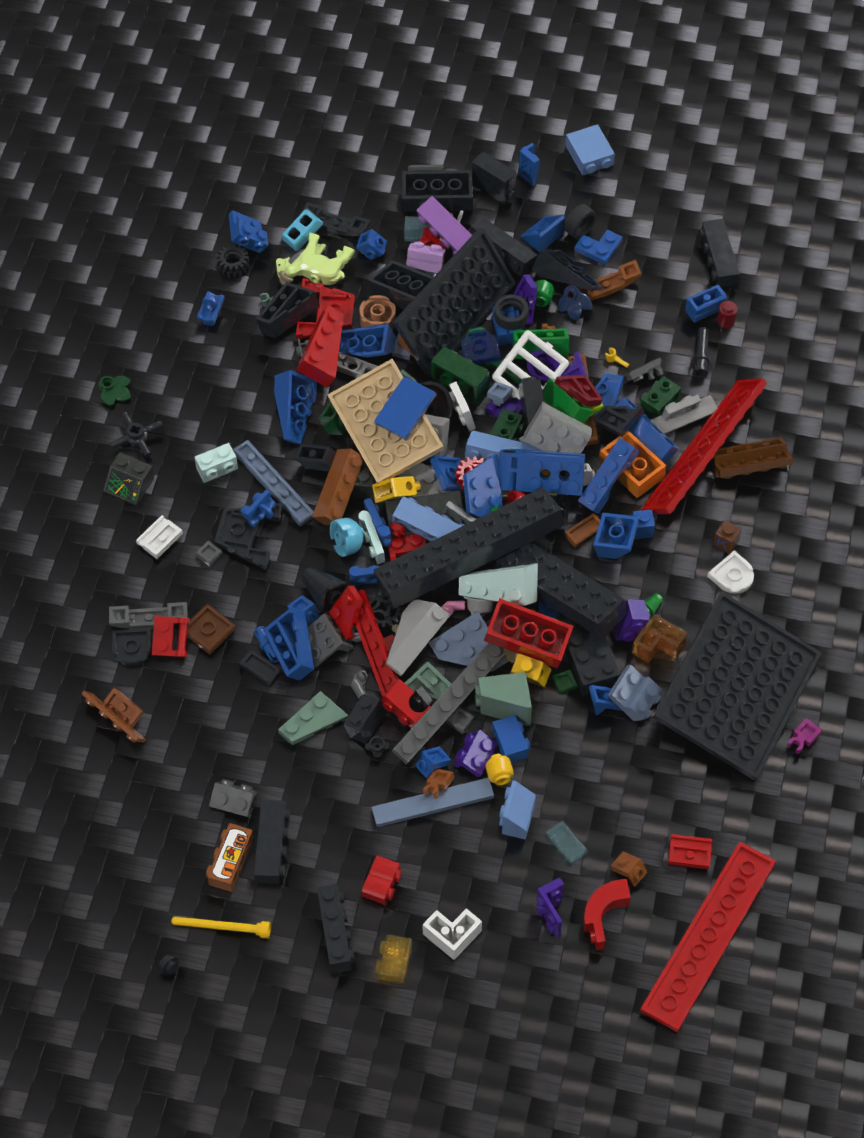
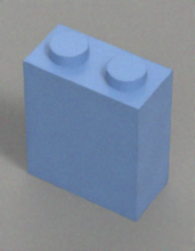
[566,124,615,175]

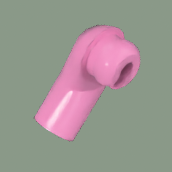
[441,601,465,618]

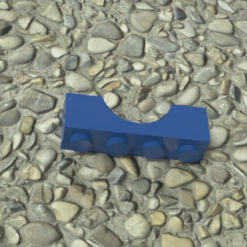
[578,438,640,514]

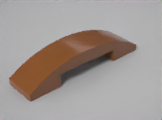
[571,260,642,300]

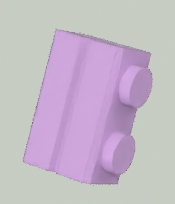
[406,241,446,273]

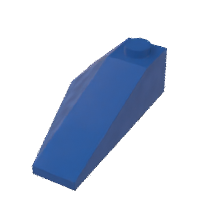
[339,324,396,357]
[274,370,317,445]

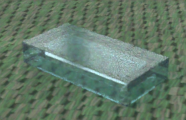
[546,820,588,864]

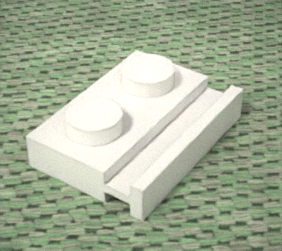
[136,515,183,559]

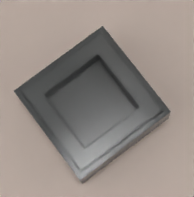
[196,541,223,566]
[447,707,474,734]

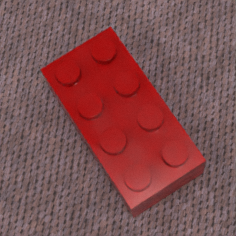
[483,598,573,668]

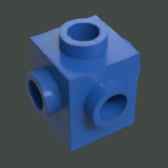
[356,229,387,260]

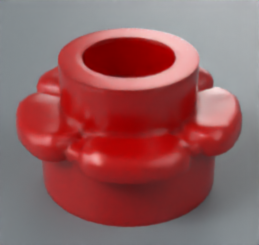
[388,522,406,538]

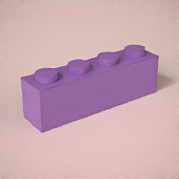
[417,196,472,255]

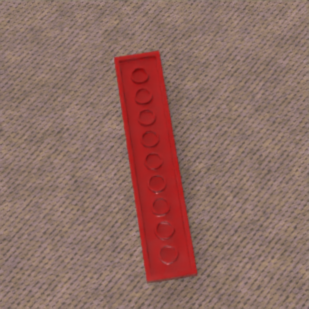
[641,378,767,514]
[640,842,776,1032]

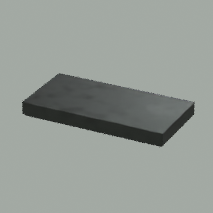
[385,490,463,537]

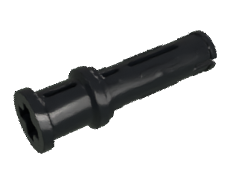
[692,327,710,379]

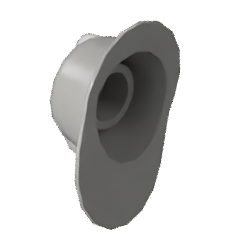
[464,596,496,617]

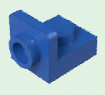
[287,595,320,627]
[416,746,451,778]

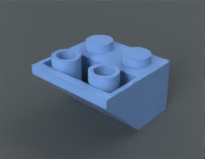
[499,781,536,839]

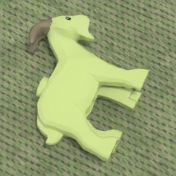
[276,232,355,285]

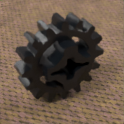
[368,592,405,632]

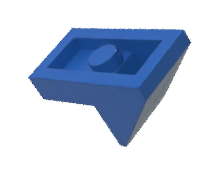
[589,685,622,715]

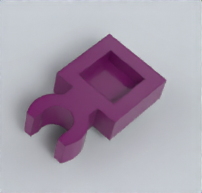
[788,718,822,754]

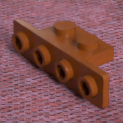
[82,688,146,743]

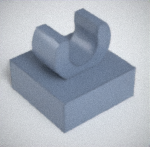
[487,382,513,406]

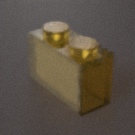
[375,935,412,984]

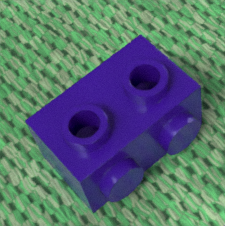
[613,599,650,642]

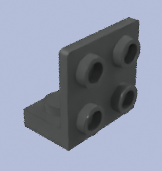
[308,614,354,667]

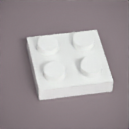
[449,382,476,431]

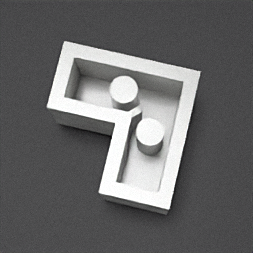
[423,909,482,960]

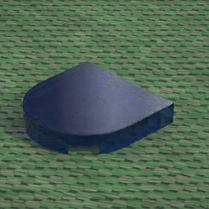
[461,330,501,364]

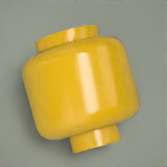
[485,754,514,785]

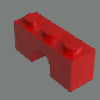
[380,679,431,729]

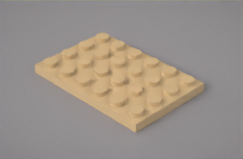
[328,359,445,484]

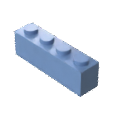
[465,430,542,462]
[391,496,464,541]

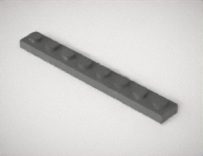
[392,643,507,765]

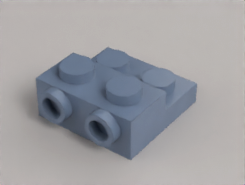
[607,665,662,721]

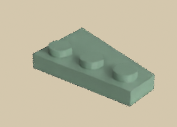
[278,691,348,745]

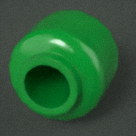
[535,280,554,307]

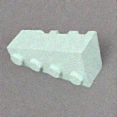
[459,563,538,606]

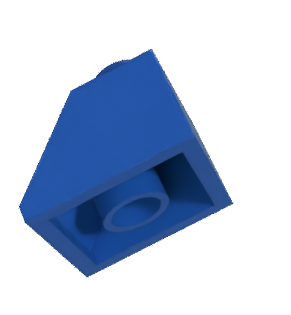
[593,513,640,559]

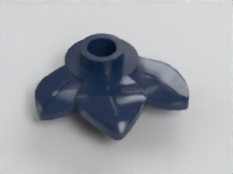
[558,285,593,321]

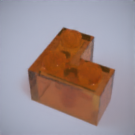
[632,614,688,663]

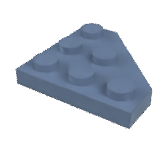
[429,612,509,672]

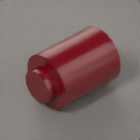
[717,301,738,328]

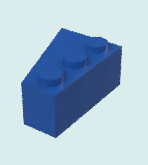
[263,607,314,681]

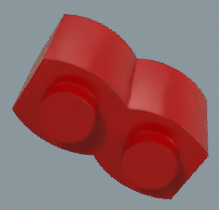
[362,856,402,905]

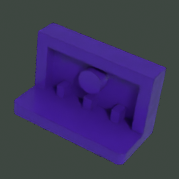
[454,730,498,777]

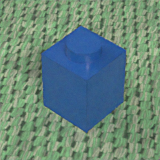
[633,510,655,539]

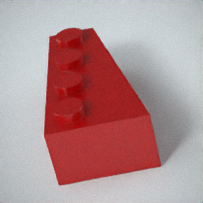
[296,306,344,388]

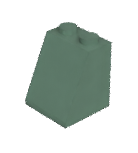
[475,672,532,726]

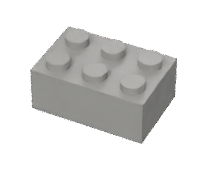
[523,402,592,453]

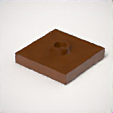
[186,604,236,655]

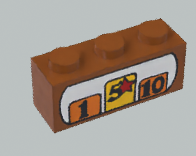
[206,823,254,892]

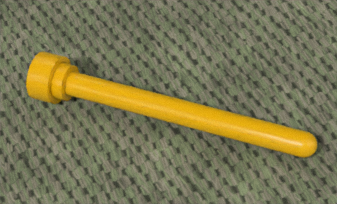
[171,917,271,939]

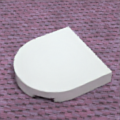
[707,551,754,594]

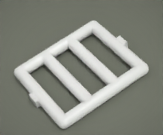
[492,330,569,400]

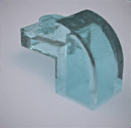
[404,203,430,242]

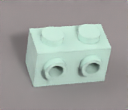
[195,443,238,483]

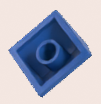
[521,214,565,253]

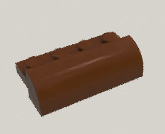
[711,437,793,479]

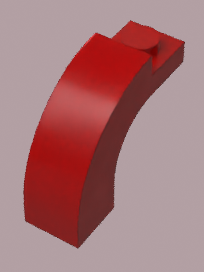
[584,879,631,950]

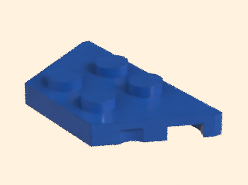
[463,454,503,518]

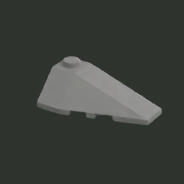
[386,599,450,676]

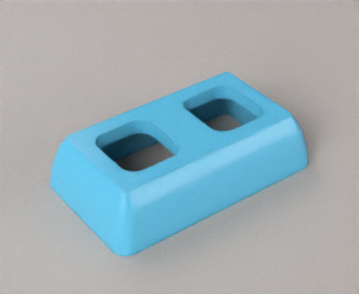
[282,209,323,251]

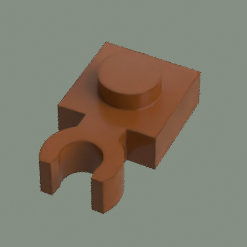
[423,769,454,799]

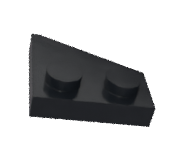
[593,406,644,437]

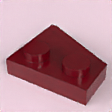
[554,375,603,406]

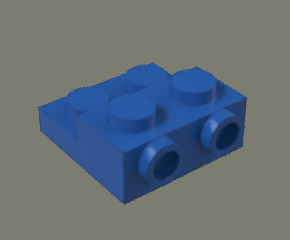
[229,210,268,253]

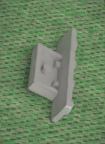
[651,394,717,434]

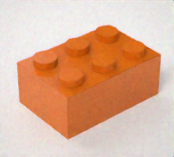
[599,431,666,498]

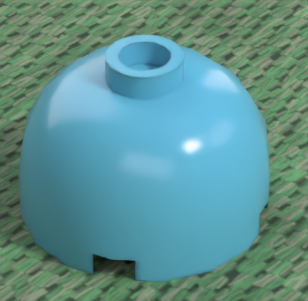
[330,518,365,557]

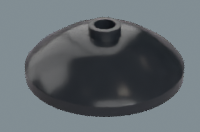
[419,381,453,419]

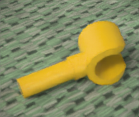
[605,348,629,368]

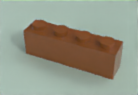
[312,449,364,525]

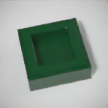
[552,669,578,695]

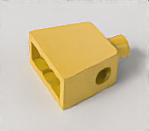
[372,476,421,503]
[510,653,551,688]

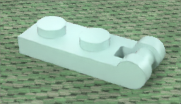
[359,511,385,564]

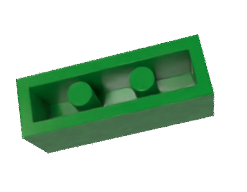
[512,328,569,359]
[542,378,592,424]

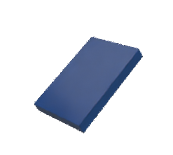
[374,376,436,440]

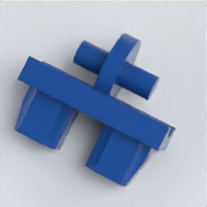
[197,292,225,326]
[241,490,276,527]

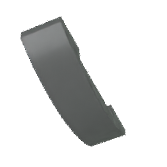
[109,602,188,629]

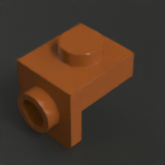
[611,852,647,886]

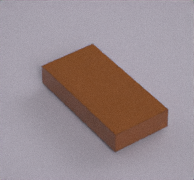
[564,513,600,548]

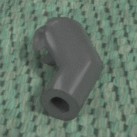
[351,670,368,700]

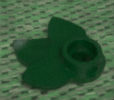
[98,376,131,406]

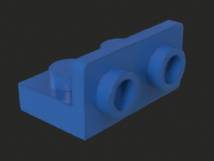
[518,143,540,186]

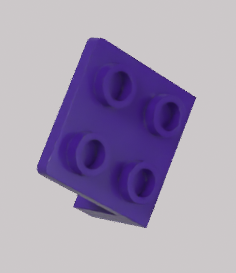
[535,878,564,938]

